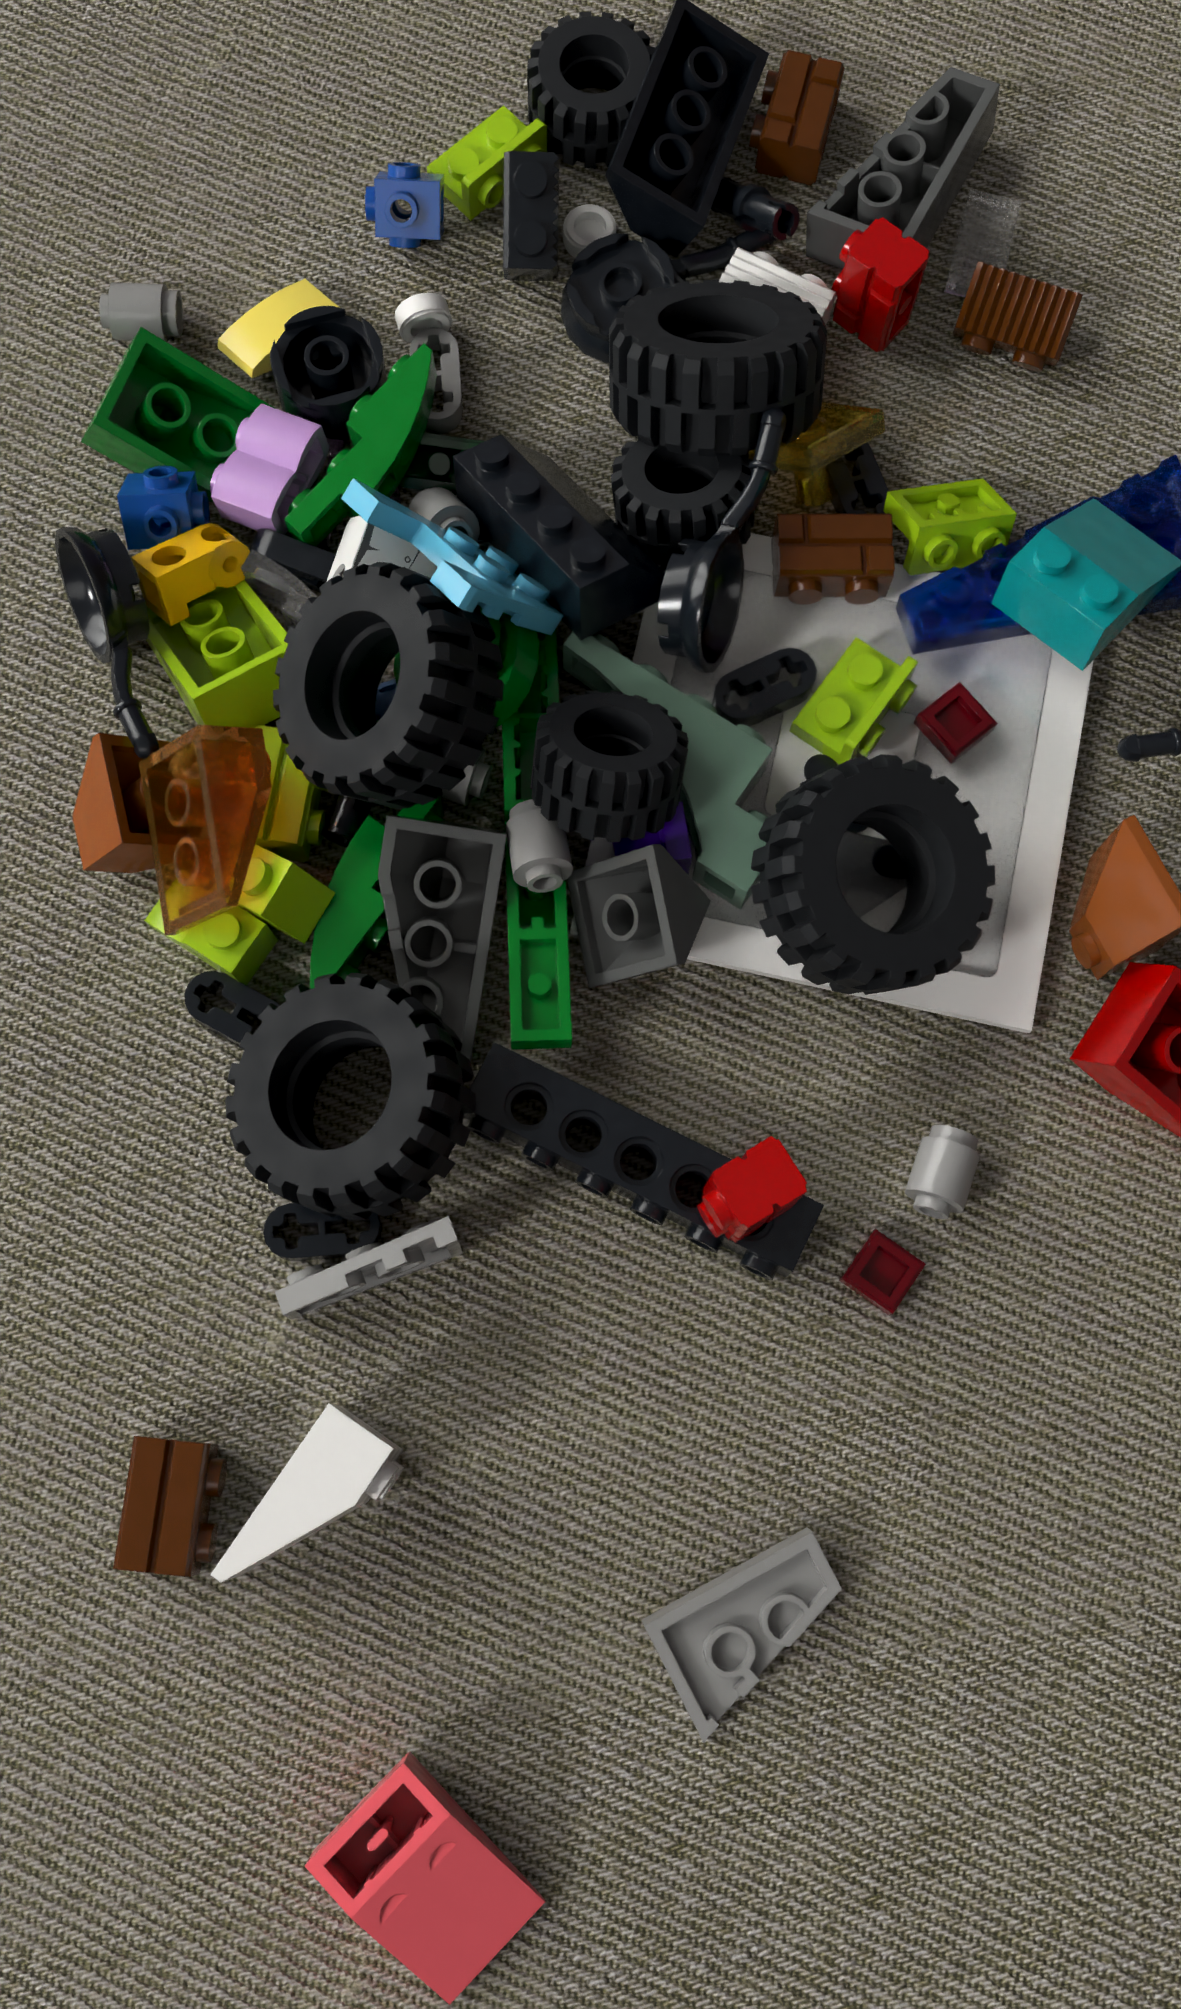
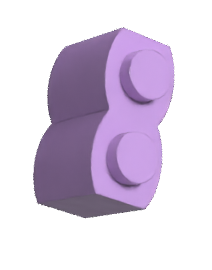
[210,404,329,535]

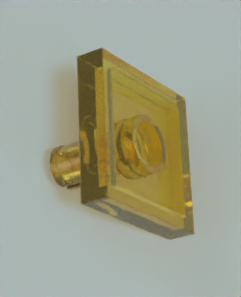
[749,402,886,506]

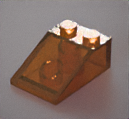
[139,725,272,935]

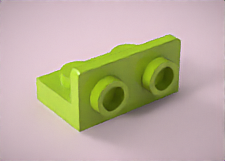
[427,105,547,221]
[883,478,1017,575]
[789,637,918,765]

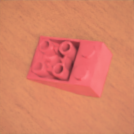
[304,1751,545,2005]

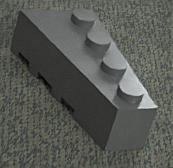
[806,67,1000,270]

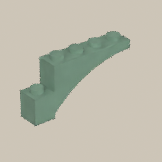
[563,631,773,910]

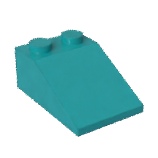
[991,498,1181,671]

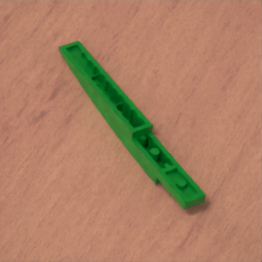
[502,571,572,1050]

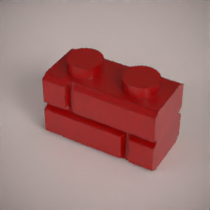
[831,217,929,352]
[697,1136,807,1243]

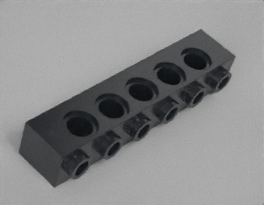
[464,1042,824,1280]

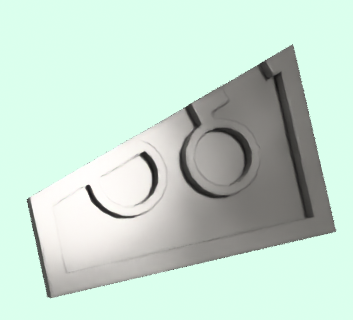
[275,1216,463,1320]
[641,1527,842,1743]

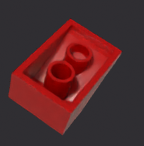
[1069,962,1181,1138]

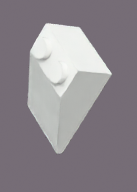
[210,1403,404,1583]

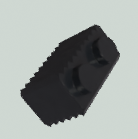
[503,151,559,281]

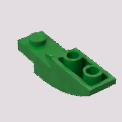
[284,343,437,547]
[310,796,445,989]

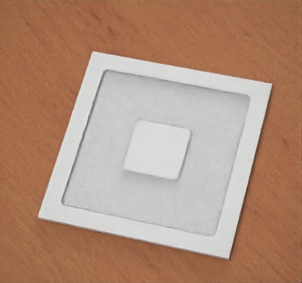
[570,533,1094,1033]

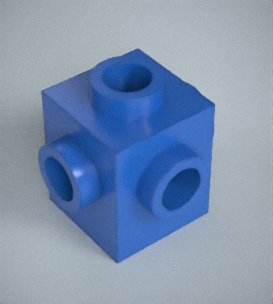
[365,162,444,248]
[117,466,210,550]

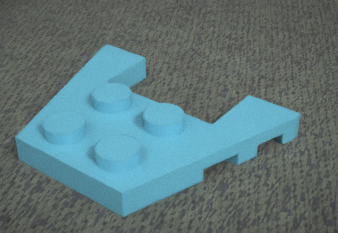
[341,478,563,635]

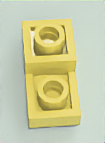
[218,279,340,378]

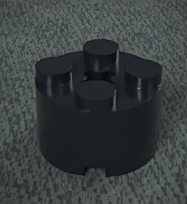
[270,306,387,442]

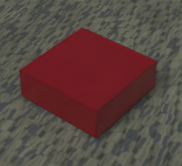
[913,682,998,764]
[839,1229,926,1316]

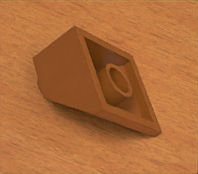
[72,733,220,873]
[1069,815,1181,981]

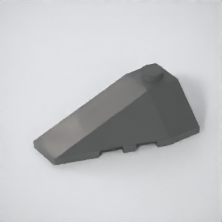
[378,815,507,1063]

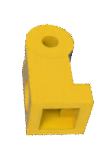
[131,523,252,626]

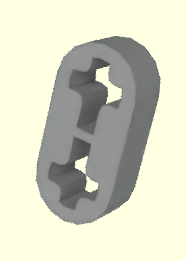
[410,327,463,434]

